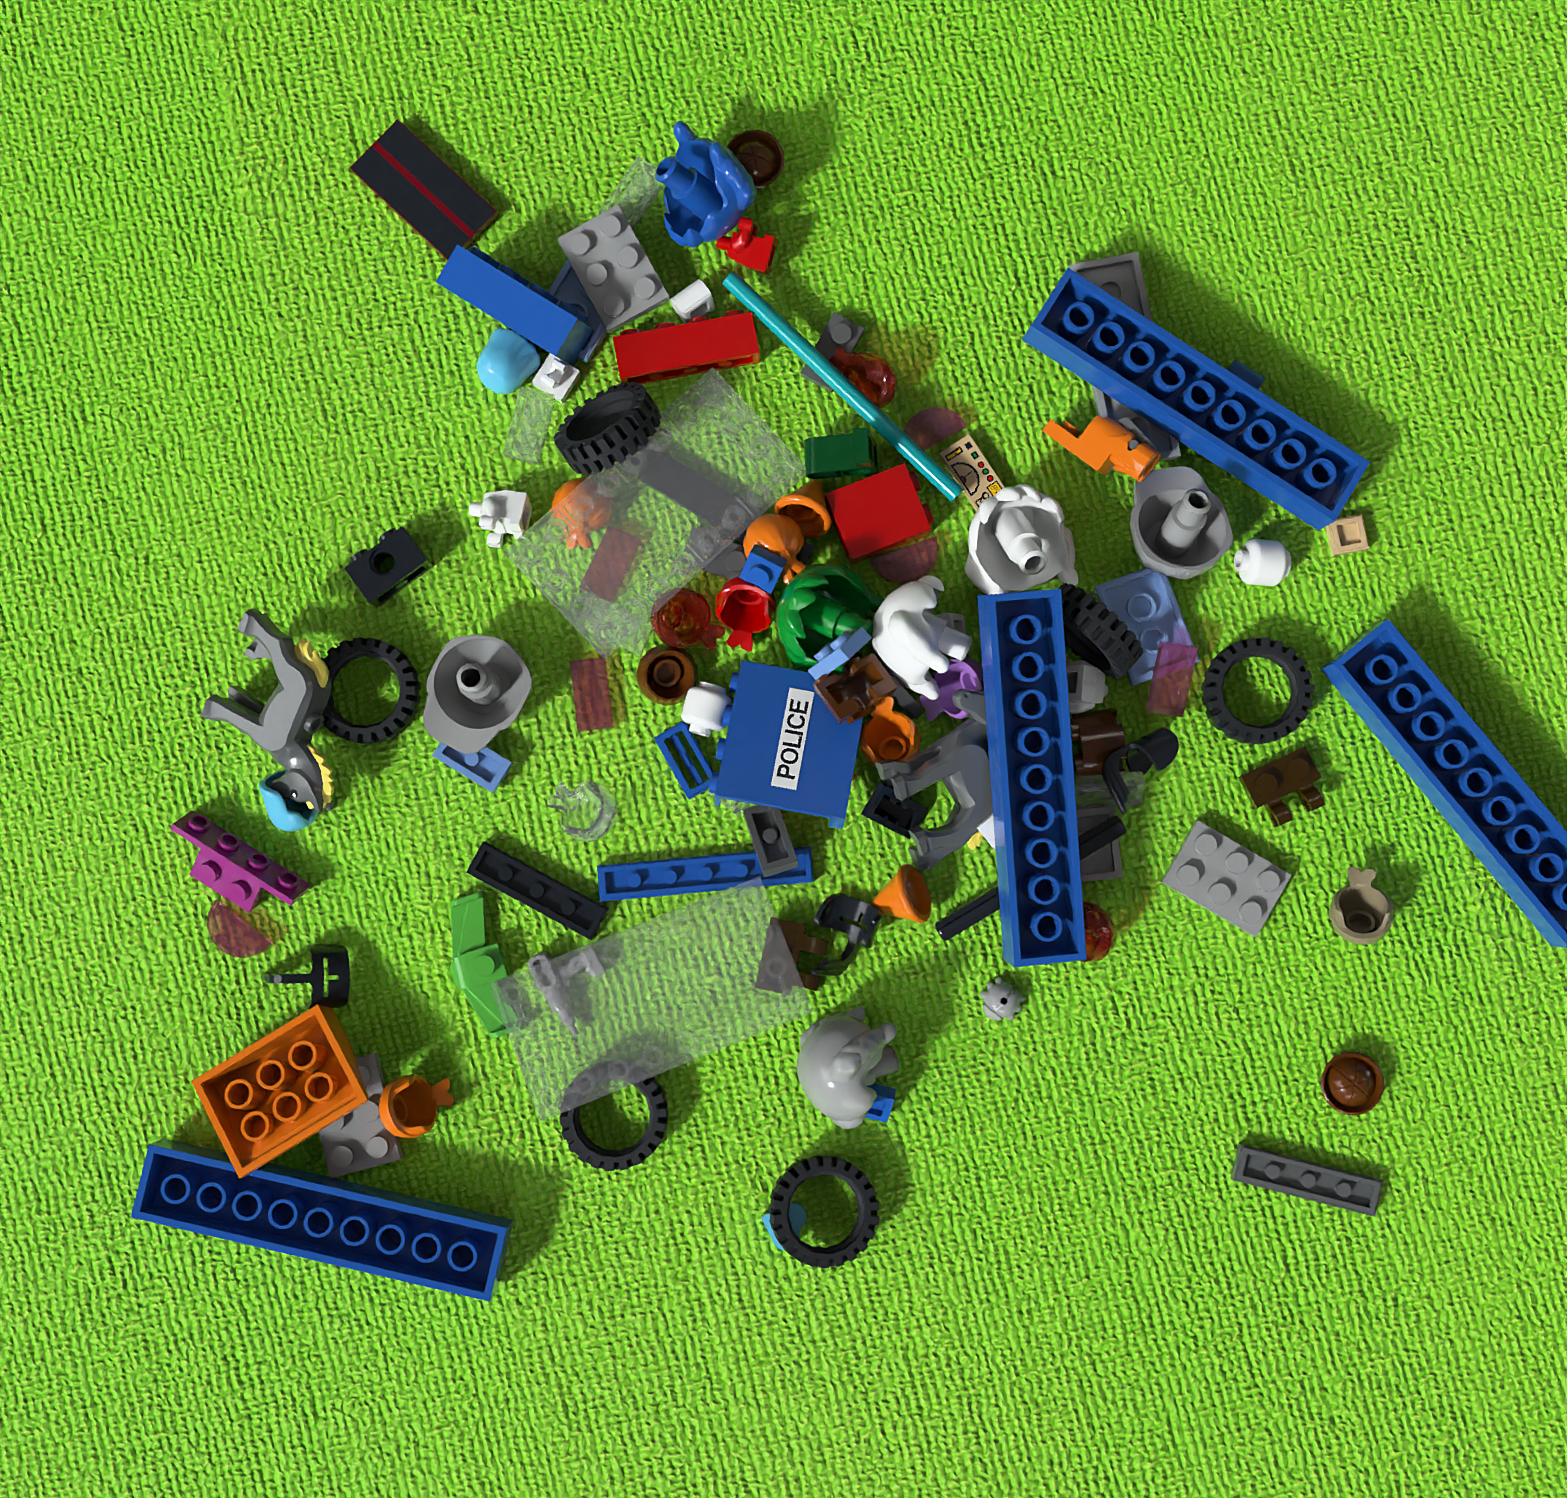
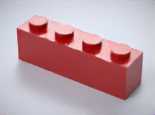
[613,310,760,384]

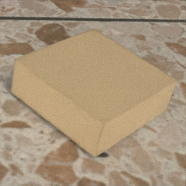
[1325,514,1370,557]

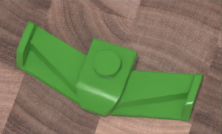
[450,891,526,1039]

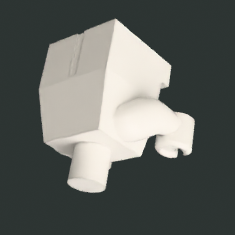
[469,490,532,548]
[1066,659,1108,715]

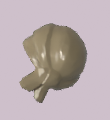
[1329,867,1394,945]

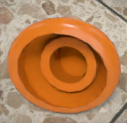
[774,479,831,539]
[870,864,931,923]

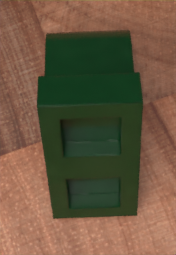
[804,427,879,479]

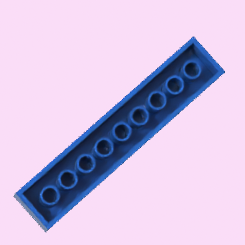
[1022,268,1370,531]
[977,589,1087,967]
[1320,619,1567,948]
[131,1138,514,1302]

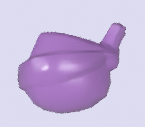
[919,657,984,721]

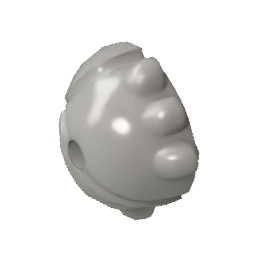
[980,977,1025,1021]

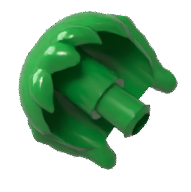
[775,564,885,674]

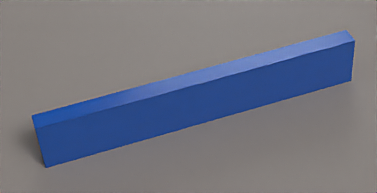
[597,846,814,902]

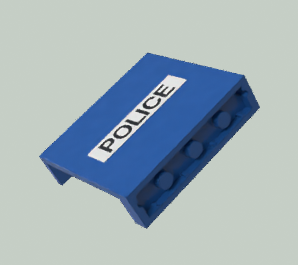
[709,660,863,829]

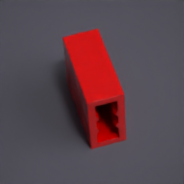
[825,463,934,566]

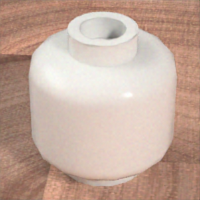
[1234,539,1291,586]
[681,682,732,737]

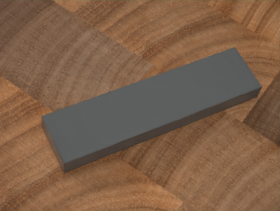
[1230,1143,1383,1217]

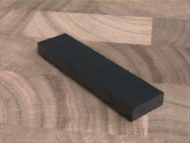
[466,841,610,940]

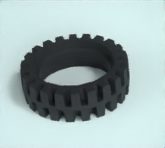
[554,382,661,475]
[1058,583,1143,680]
[321,637,421,744]
[1201,637,1314,744]
[559,1060,668,1171]
[769,1155,879,1268]

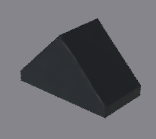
[861,780,928,839]

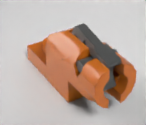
[1042,416,1161,482]

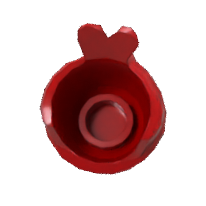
[716,577,777,652]

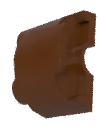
[813,653,898,725]
[1070,708,1126,783]

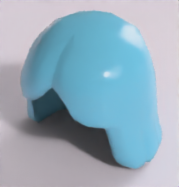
[477,328,541,394]
[258,770,318,831]

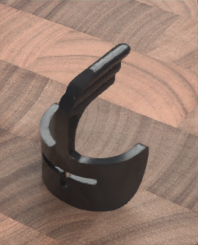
[1101,727,1179,814]
[811,893,884,976]
[261,944,350,1009]

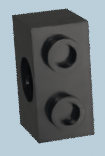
[344,527,434,608]

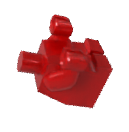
[716,217,778,275]

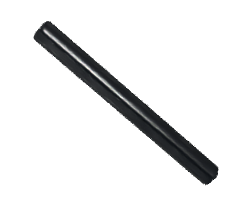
[935,815,1127,941]

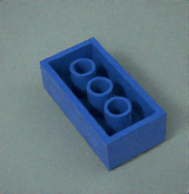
[436,244,595,367]

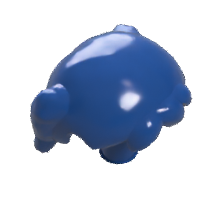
[655,121,757,248]

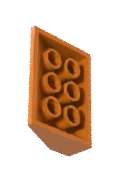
[191,1004,370,1178]

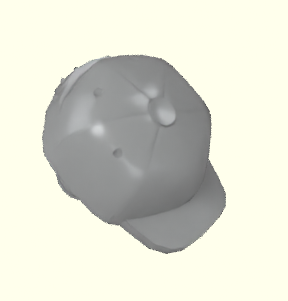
[1130,466,1233,579]
[423,634,532,754]

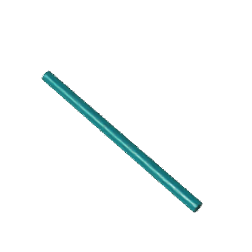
[723,271,964,502]

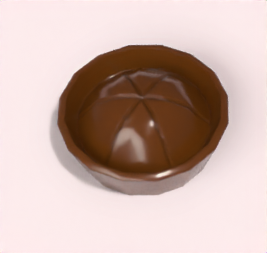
[727,129,784,189]
[637,644,698,706]
[1321,1052,1384,1115]

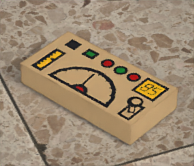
[939,434,1005,512]

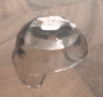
[546,780,618,842]

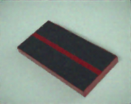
[350,119,499,261]

